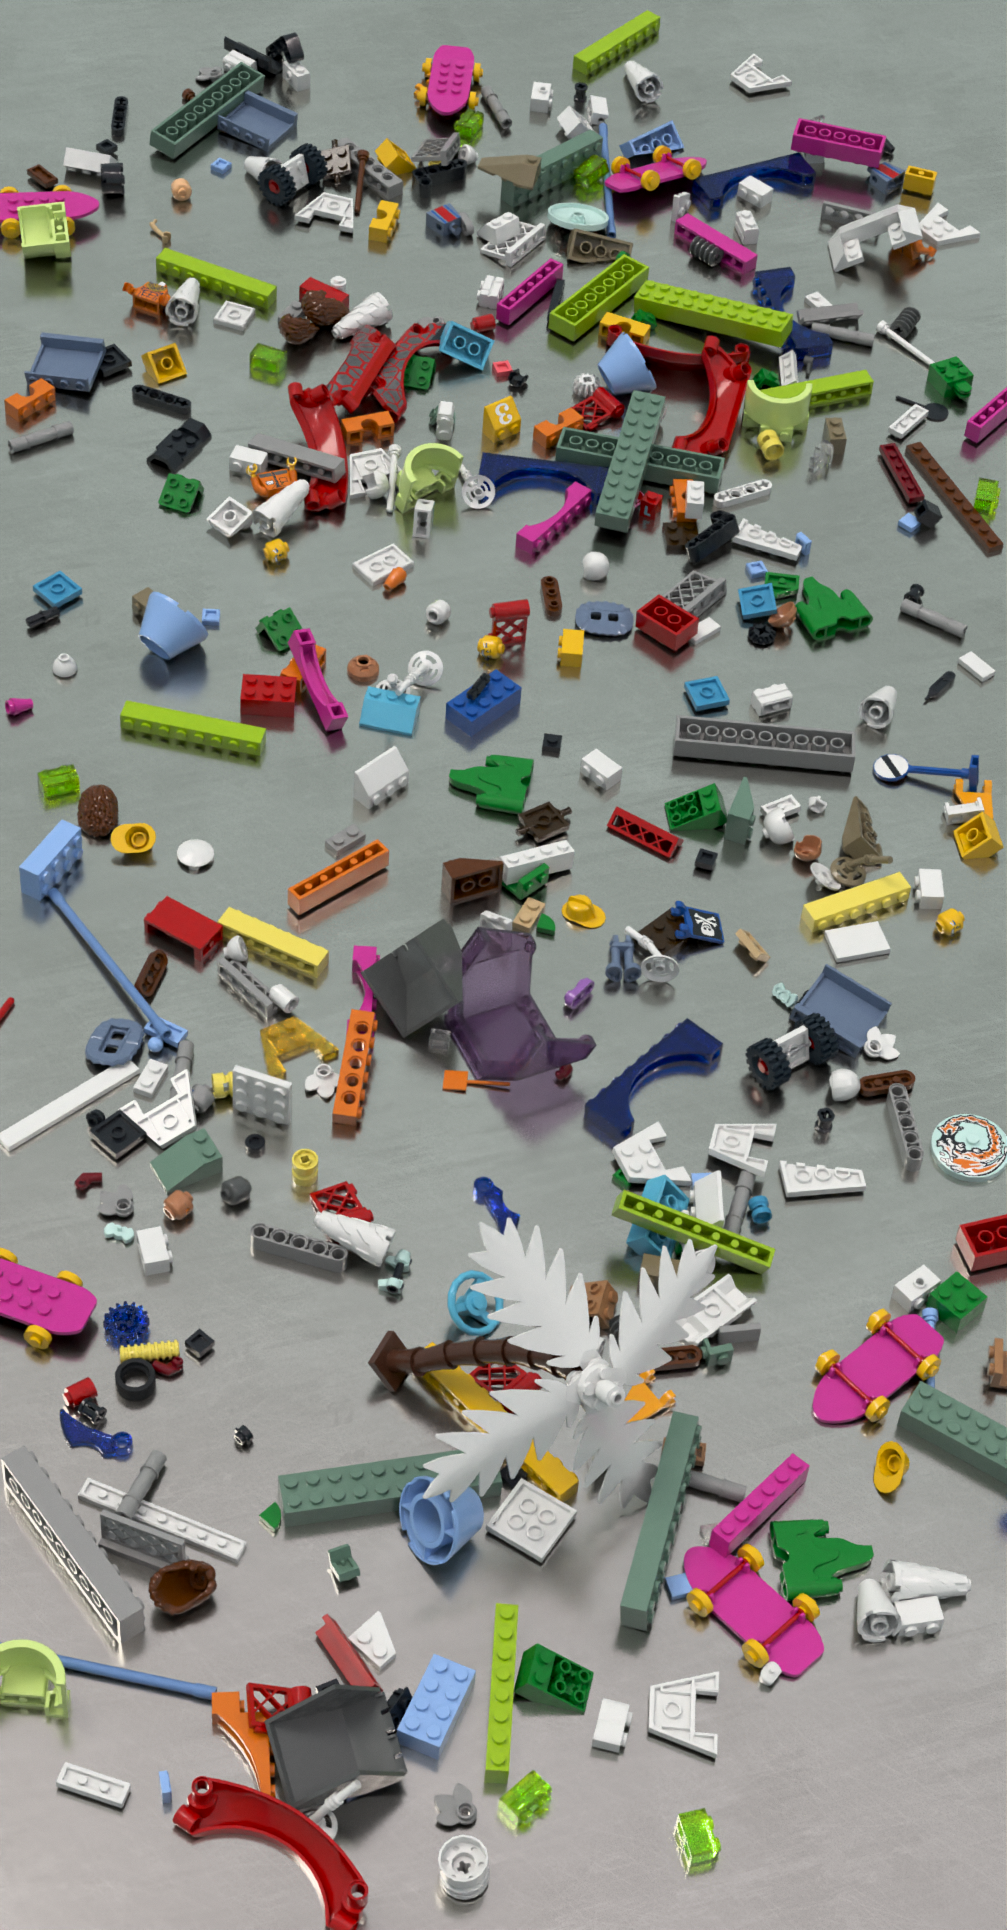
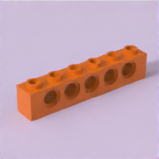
[332,1009,378,1126]

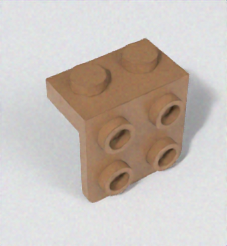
[568,1280,618,1329]
[987,1338,1007,1389]

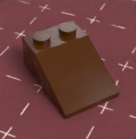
[441,858,504,904]

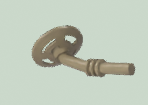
[830,854,893,887]

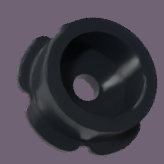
[86,1109,105,1128]
[234,1425,254,1445]

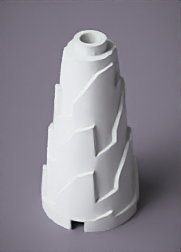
[624,61,663,103]
[165,278,200,327]
[332,292,393,340]
[251,479,310,538]
[313,1210,396,1268]
[881,1559,971,1604]

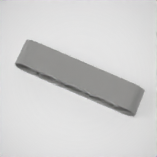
[886,1083,924,1172]
[250,1223,348,1273]

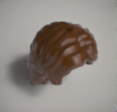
[301,290,350,326]
[278,313,319,345]
[77,785,119,837]
[148,1559,217,1616]

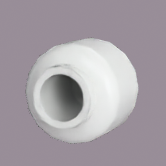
[425,599,451,625]

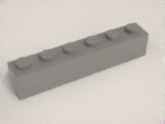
[248,433,345,483]

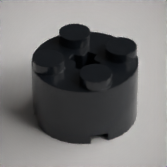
[100,163,125,195]

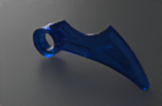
[473,1177,520,1235]
[60,1409,133,1456]

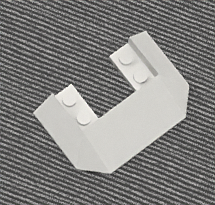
[828,204,923,272]

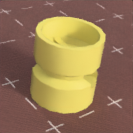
[757,429,784,461]
[211,1071,233,1099]
[292,1149,318,1187]

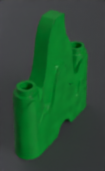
[795,576,873,640]
[449,755,534,815]
[769,1519,874,1601]

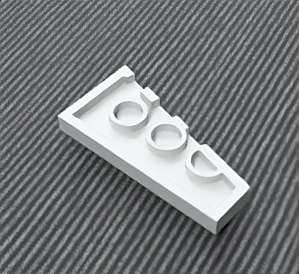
[732,518,802,561]
[779,1160,866,1197]

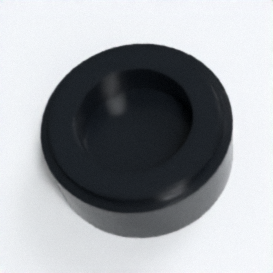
[245,1134,265,1154]

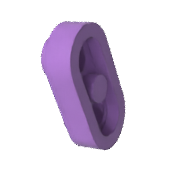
[564,978,595,1009]

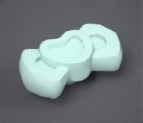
[772,982,798,1008]
[104,1222,134,1244]

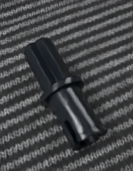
[25,606,60,627]

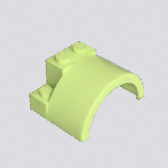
[17,202,72,259]
[742,380,813,442]
[394,443,464,514]
[0,1639,71,1718]

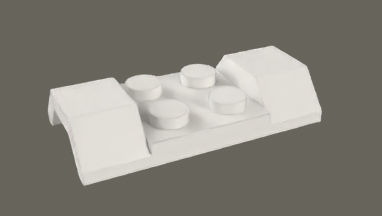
[674,1274,757,1346]

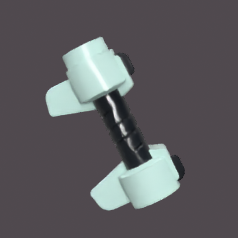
[378,1249,412,1294]

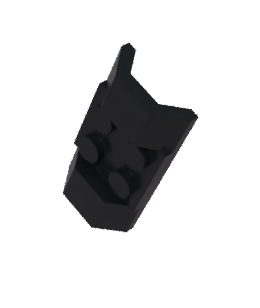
[224,36,283,75]
[147,418,212,473]

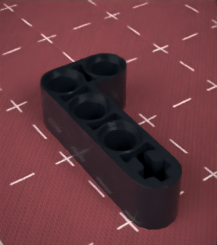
[266,32,304,64]
[412,159,467,198]
[685,510,740,563]

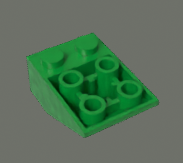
[664,783,728,831]
[514,1643,594,1714]

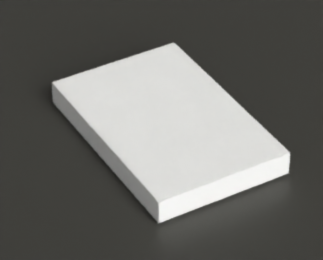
[352,543,414,587]
[824,921,891,963]

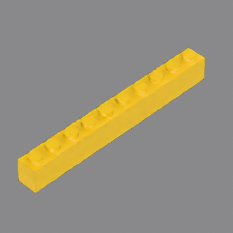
[422,1342,579,1503]

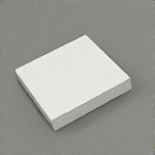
[213,301,255,331]

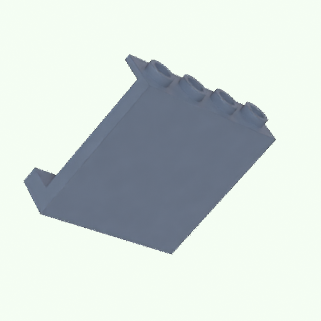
[217,90,298,152]
[24,332,106,392]
[789,964,892,1058]

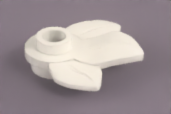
[864,1026,900,1060]
[305,1064,340,1099]

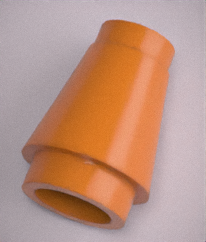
[383,567,407,592]

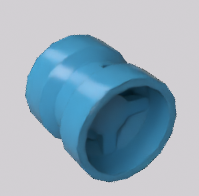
[748,1195,772,1224]

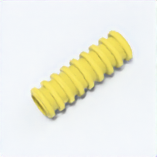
[119,1339,180,1363]

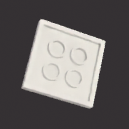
[233,1065,292,1126]
[486,1478,577,1563]

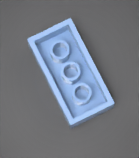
[19,819,83,901]
[397,1654,476,1760]

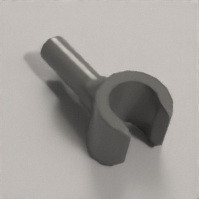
[803,355,813,376]

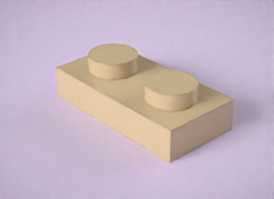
[512,897,545,933]
[735,929,771,963]

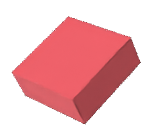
[492,360,513,378]

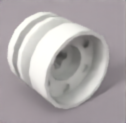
[438,1835,490,1900]

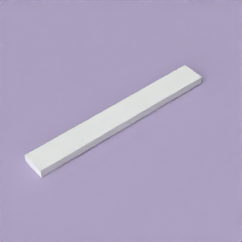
[0,1061,140,1152]
[78,1478,247,1563]

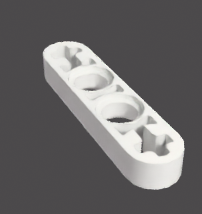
[713,479,772,508]

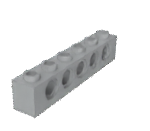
[338,137,403,200]

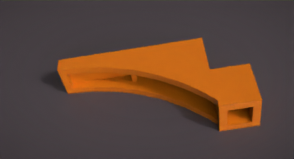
[212,1691,276,1798]

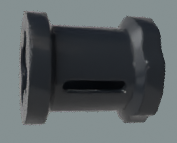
[574,82,588,103]
[904,584,925,603]
[815,1108,835,1134]
[78,1397,107,1425]

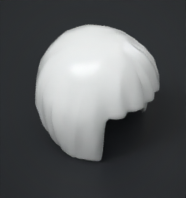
[362,471,389,499]
[582,552,609,581]
[829,1069,860,1101]

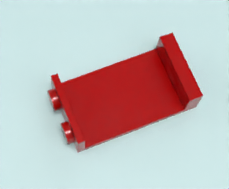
[144,896,223,962]

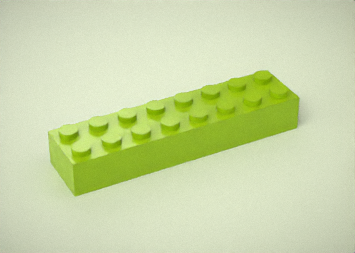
[548,254,649,341]

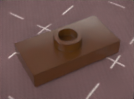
[27,164,58,189]

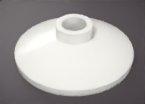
[810,862,841,891]

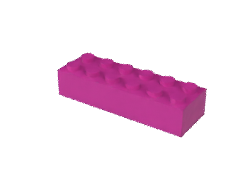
[791,118,886,168]

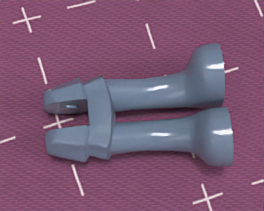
[605,935,641,982]

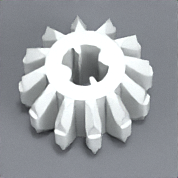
[573,373,601,399]

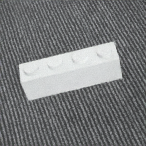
[490,840,575,885]

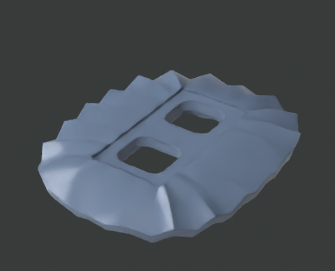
[575,601,634,636]
[85,1018,144,1067]

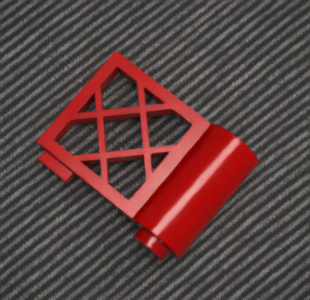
[571,387,625,431]
[488,599,530,644]
[309,1181,374,1223]
[470,1364,543,1414]
[246,1682,312,1734]

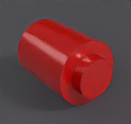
[470,314,496,333]
[63,1377,98,1408]

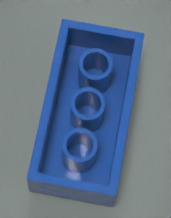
[445,669,522,737]

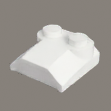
[206,496,253,537]

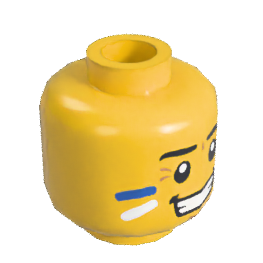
[263,538,290,564]
[477,635,505,659]
[935,908,965,936]

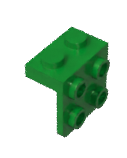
[404,354,436,390]
[158,473,204,513]
[255,607,303,652]
[502,863,550,900]

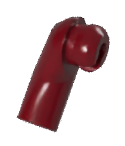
[555,1055,573,1081]
[74,1172,102,1190]
[152,1357,184,1376]

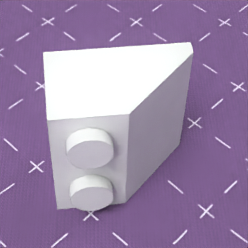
[557,106,595,139]
[477,212,520,246]

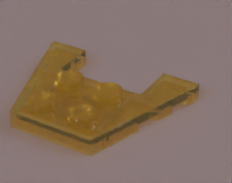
[260,1016,339,1079]

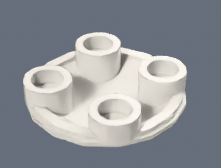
[177,839,214,871]

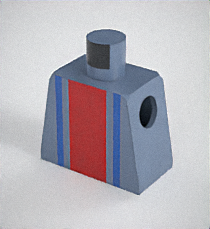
[867,162,905,194]
[426,203,462,236]

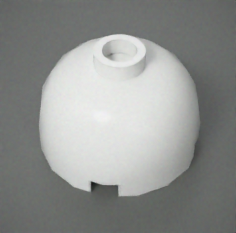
[762,807,795,845]

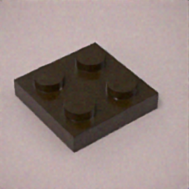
[662,522,698,550]

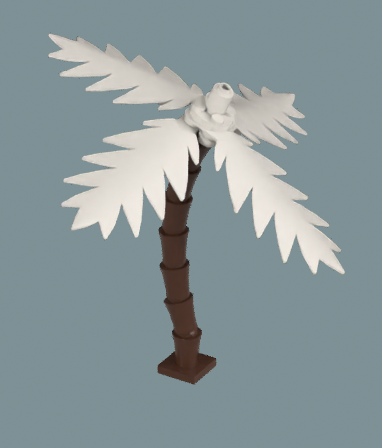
[368,1217,718,1508]

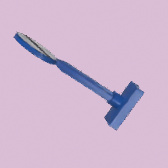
[873,754,979,792]

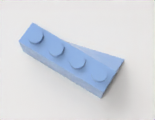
[619,120,684,159]

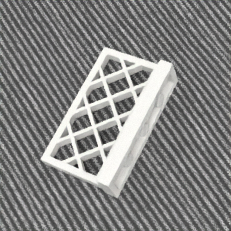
[480,221,547,267]

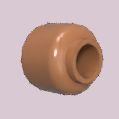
[163,1190,194,1220]

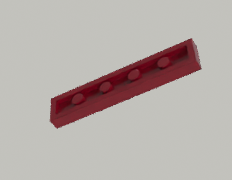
[879,443,925,503]

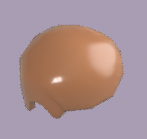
[794,835,822,862]

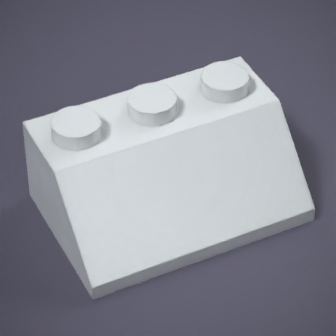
[63,147,117,177]
[353,746,409,809]
[689,1171,724,1228]

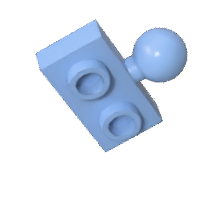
[144,1017,188,1052]

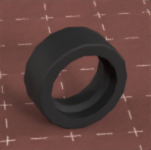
[115,1358,156,1401]

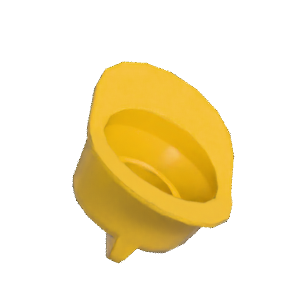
[111,823,156,853]
[562,894,606,928]
[874,1441,910,1493]

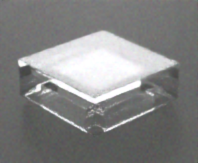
[428,1028,451,1050]

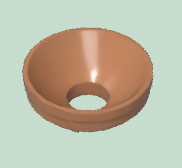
[768,602,797,628]
[347,655,379,682]

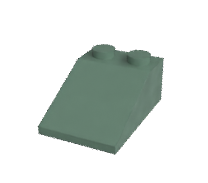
[724,777,756,845]
[150,1128,223,1194]

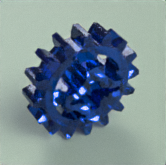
[103,1301,150,1345]

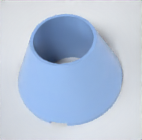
[597,332,656,396]
[138,592,208,660]
[399,1476,484,1565]

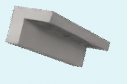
[821,201,874,224]
[796,302,864,327]
[217,957,282,1019]

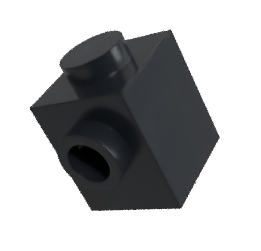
[913,499,943,528]

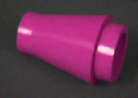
[5,698,33,716]

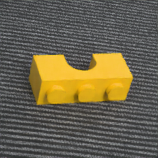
[368,200,401,243]
[598,312,651,345]

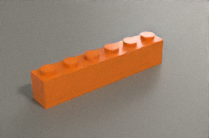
[288,839,389,915]

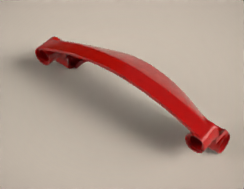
[606,324,750,371]
[288,382,348,512]
[172,1776,369,1930]

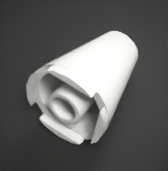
[244,156,283,181]
[859,686,897,729]
[857,1579,902,1642]

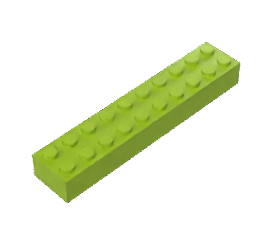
[634,280,793,348]

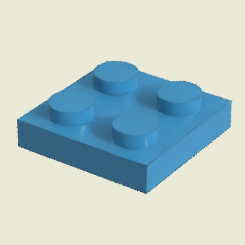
[33,571,82,607]
[738,583,777,620]
[684,676,730,711]

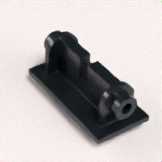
[382,1687,413,1736]

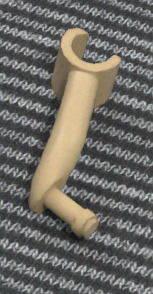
[149,219,171,244]

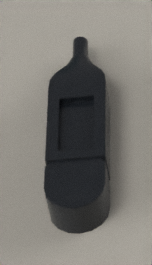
[924,671,956,701]

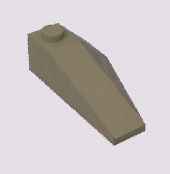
[478,155,542,190]
[567,228,633,263]
[842,796,883,859]

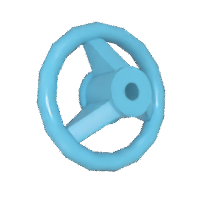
[447,1270,504,1337]

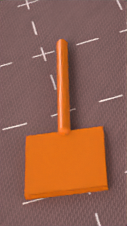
[442,1070,510,1091]

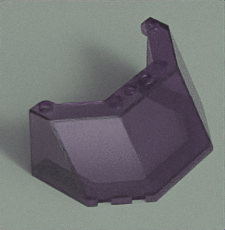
[444,927,597,1081]

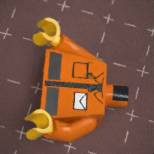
[246,457,297,501]

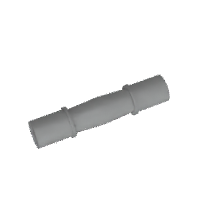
[481,85,512,129]
[810,322,875,347]
[8,421,74,453]
[900,598,968,638]
[170,1040,194,1099]
[723,1169,756,1234]
[115,1450,167,1520]
[689,1470,747,1502]

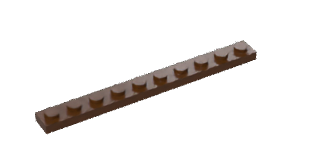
[905,442,1004,553]

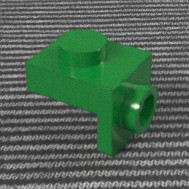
[631,309,657,330]
[753,368,780,389]

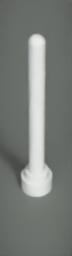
[876,320,935,366]
[386,444,402,513]

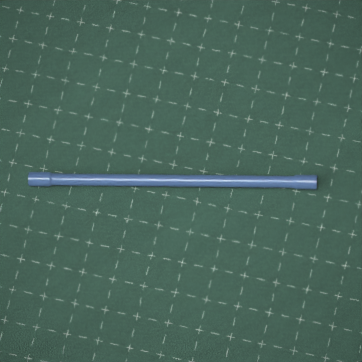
[599,123,616,238]
[47,888,172,1039]
[0,1642,217,1700]

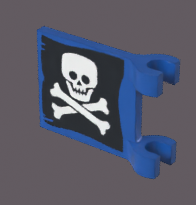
[670,901,725,944]

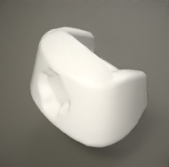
[808,796,827,813]
[759,1661,782,1686]

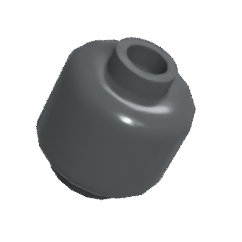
[220,1176,252,1206]

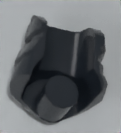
[508,369,529,388]

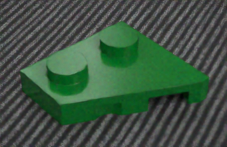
[764,572,800,599]

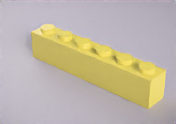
[801,872,911,933]
[217,907,329,978]

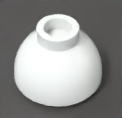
[458,144,478,165]
[52,653,77,677]
[223,935,248,962]

